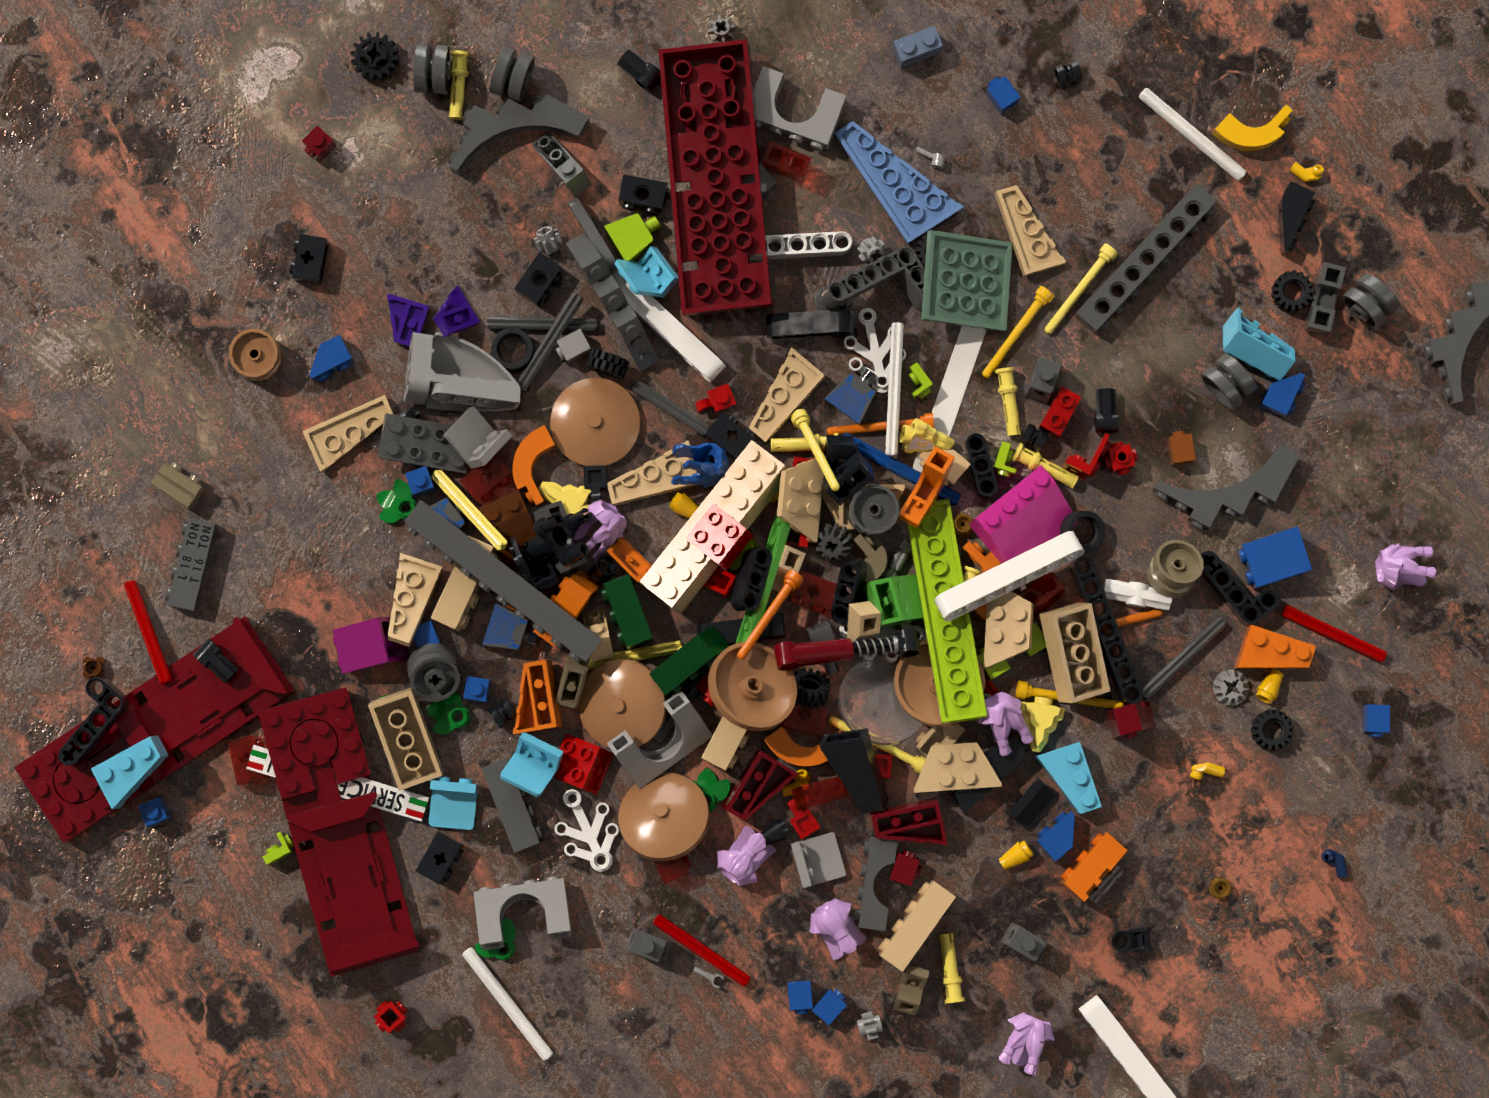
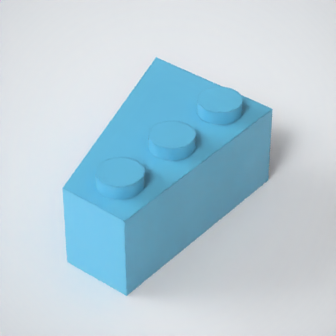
[1223,307,1295,381]
[91,735,169,809]
[1035,742,1102,814]

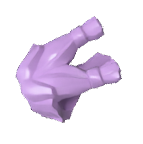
[574,500,627,560]
[1375,543,1437,590]
[977,692,1034,756]
[717,826,776,886]
[809,899,866,960]
[999,1012,1055,1076]

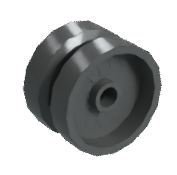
[413,43,451,95]
[490,46,535,102]
[1342,273,1400,330]
[1200,353,1258,411]
[846,484,899,536]
[407,643,460,702]

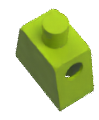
[604,213,661,261]

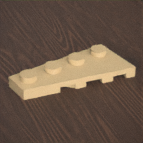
[994,185,1066,277]
[749,347,826,444]
[302,395,394,473]
[607,440,697,506]
[388,553,443,647]

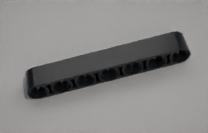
[1070,557,1143,704]

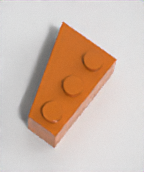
[533,570,602,647]
[1234,625,1316,669]
[513,659,563,735]
[1060,832,1128,902]

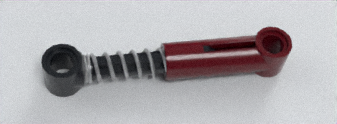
[773,628,921,671]

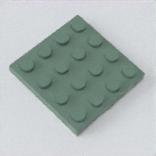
[921,230,1012,332]

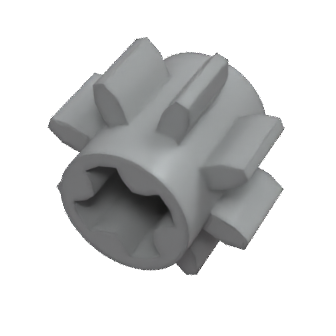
[707,15,735,42]
[533,226,563,254]
[857,236,886,264]
[857,1011,883,1041]

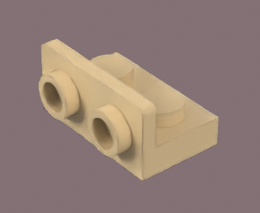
[915,724,965,757]

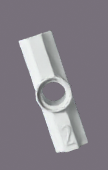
[1103,579,1172,611]

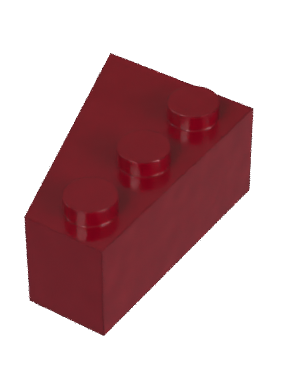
[1106,701,1156,741]
[722,750,799,821]
[870,798,948,846]

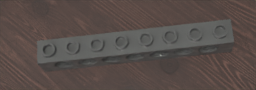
[1075,183,1217,334]

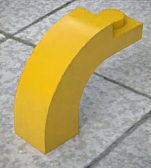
[1212,104,1293,151]

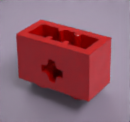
[1038,386,1081,440]

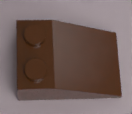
[478,490,537,570]

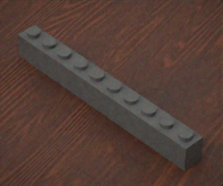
[404,500,602,663]

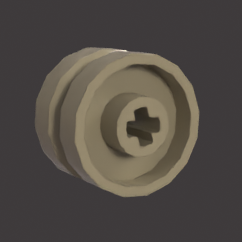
[1147,540,1204,598]

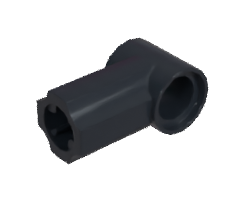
[617,49,661,92]
[1094,388,1119,433]
[193,638,240,684]

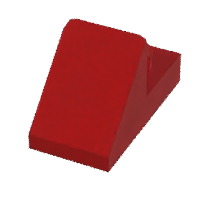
[702,568,737,599]

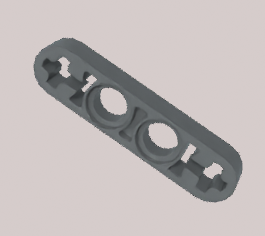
[567,197,616,271]

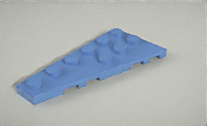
[834,121,964,244]

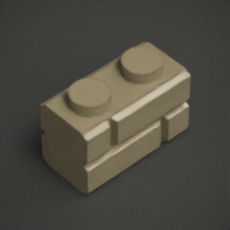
[150,462,205,511]
[555,653,590,708]

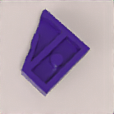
[433,286,480,338]
[387,293,430,347]

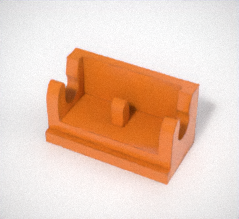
[606,537,651,585]

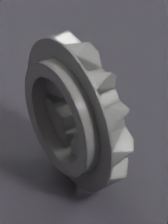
[1213,670,1249,706]

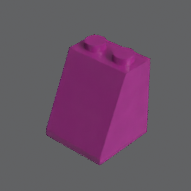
[333,617,410,674]

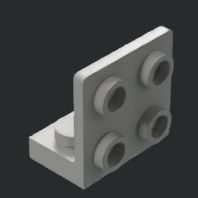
[444,406,512,469]
[790,832,846,888]

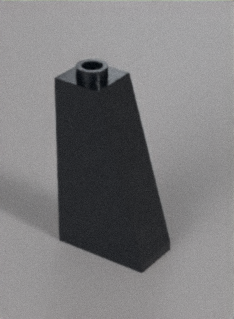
[820,728,889,814]
[951,736,1028,814]

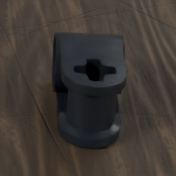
[1108,928,1153,952]

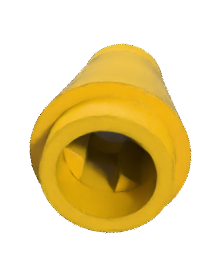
[669,492,699,518]
[1255,669,1284,704]
[999,840,1034,870]

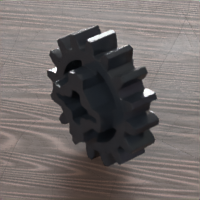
[350,32,399,81]

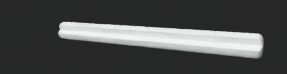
[1139,88,1246,181]
[885,322,904,456]
[462,948,553,1061]

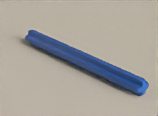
[843,433,961,505]

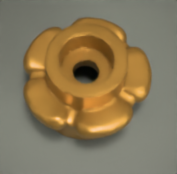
[953,513,973,535]
[1209,878,1232,900]

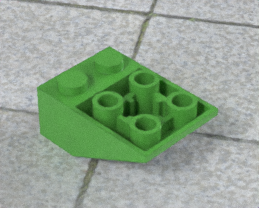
[863,574,923,630]

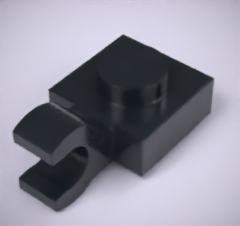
[583,465,607,503]

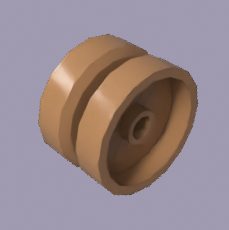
[229,329,282,382]

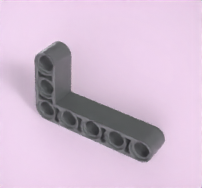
[820,247,925,312]

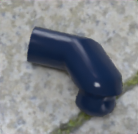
[1321,849,1349,878]

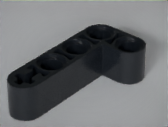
[766,309,857,339]
[1201,551,1279,626]
[696,612,786,645]
[58,678,129,766]

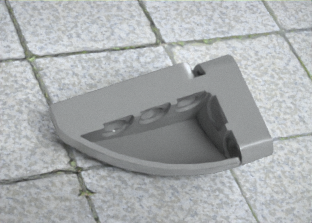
[404,332,521,412]

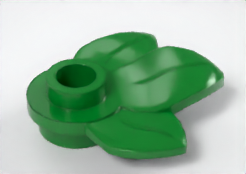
[376,479,417,523]
[426,692,470,734]
[692,767,730,812]
[474,917,516,960]

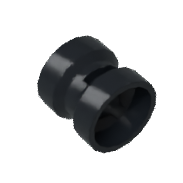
[1054,60,1083,88]
[1019,423,1049,452]
[588,555,617,585]
[487,698,517,729]

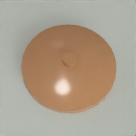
[550,378,640,466]
[894,639,985,727]
[708,642,797,731]
[578,659,667,748]
[618,773,710,861]

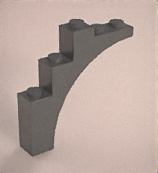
[448,92,590,175]
[565,232,660,372]
[1424,281,1489,406]
[1152,444,1300,531]

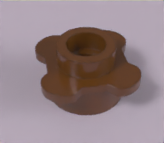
[82,657,105,679]

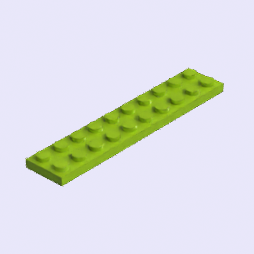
[907,499,987,725]

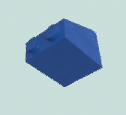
[1238,526,1312,589]

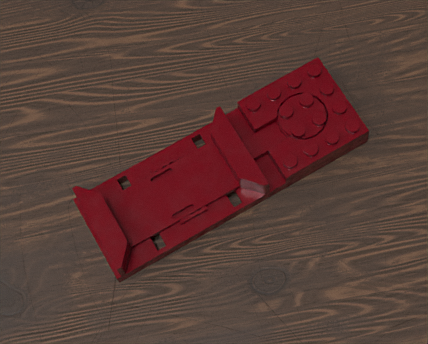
[658,39,775,316]
[14,616,296,843]
[257,687,419,977]

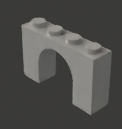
[754,66,847,151]
[607,690,713,789]
[473,876,573,951]

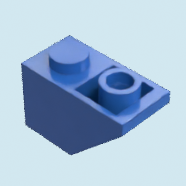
[310,335,354,382]
[1259,373,1306,418]
[1036,811,1075,862]

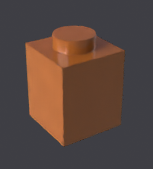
[1167,431,1196,466]

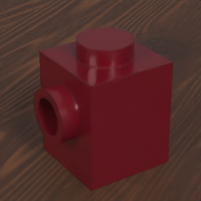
[302,125,336,161]
[889,850,922,886]

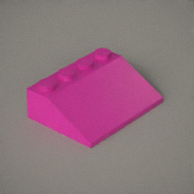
[969,465,1078,564]

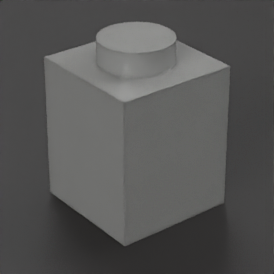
[555,329,591,364]

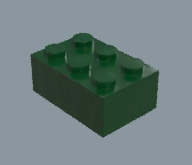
[601,574,654,650]
[649,626,729,696]

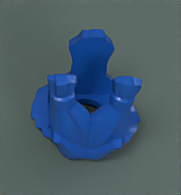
[671,442,729,488]

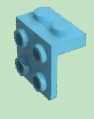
[614,246,679,298]
[500,732,564,797]
[429,777,478,830]

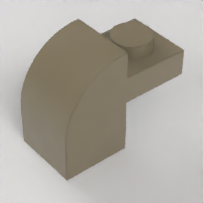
[853,534,887,585]
[893,965,929,1016]

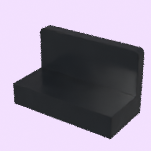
[1007,778,1056,830]

